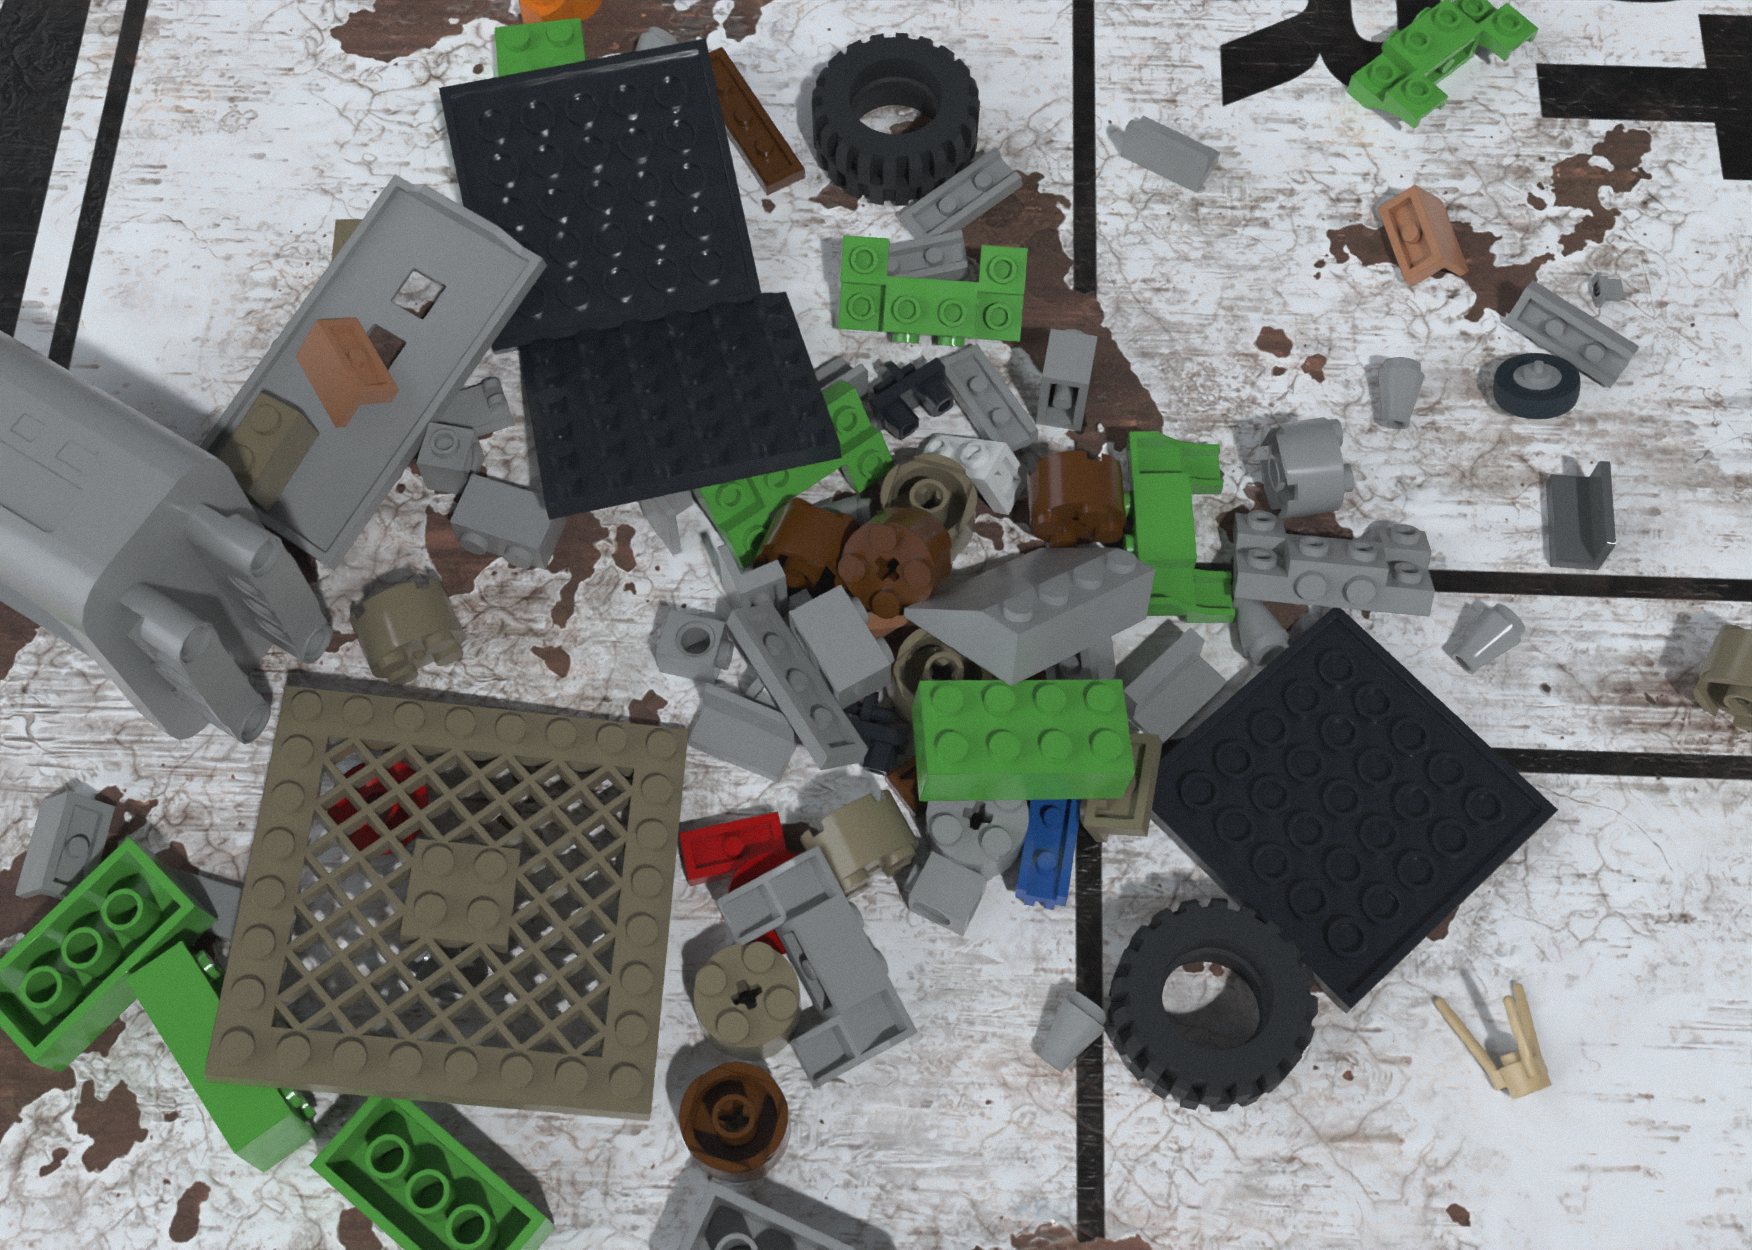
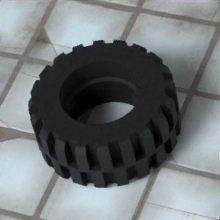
[812,33,980,206]
[1108,898,1318,1112]

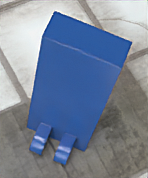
[1015,799,1082,910]

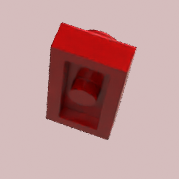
[679,811,787,886]

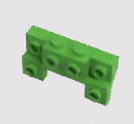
[1347,0,1539,129]
[838,235,1028,347]
[693,379,895,569]
[1123,431,1235,623]

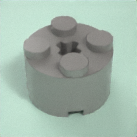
[1260,417,1354,520]
[925,800,1029,881]

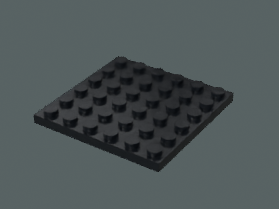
[439,38,762,355]
[520,292,842,520]
[1151,607,1558,1014]

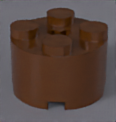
[1026,450,1126,548]
[753,497,859,601]
[838,506,953,619]
[679,1062,791,1183]

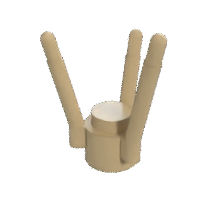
[1434,983,1552,1100]

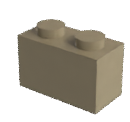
[218,392,319,513]

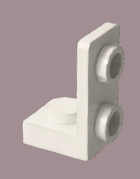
[921,434,1027,515]

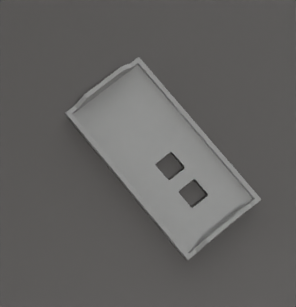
[199,174,547,571]

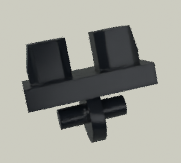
[870,357,954,440]
[843,691,908,776]

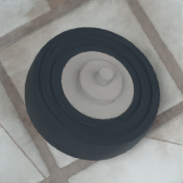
[1493,353,1581,419]

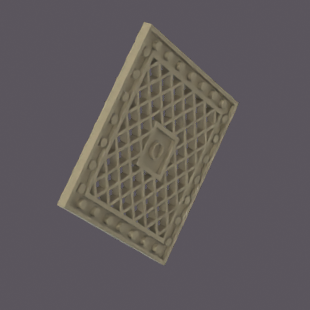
[204,685,689,1121]

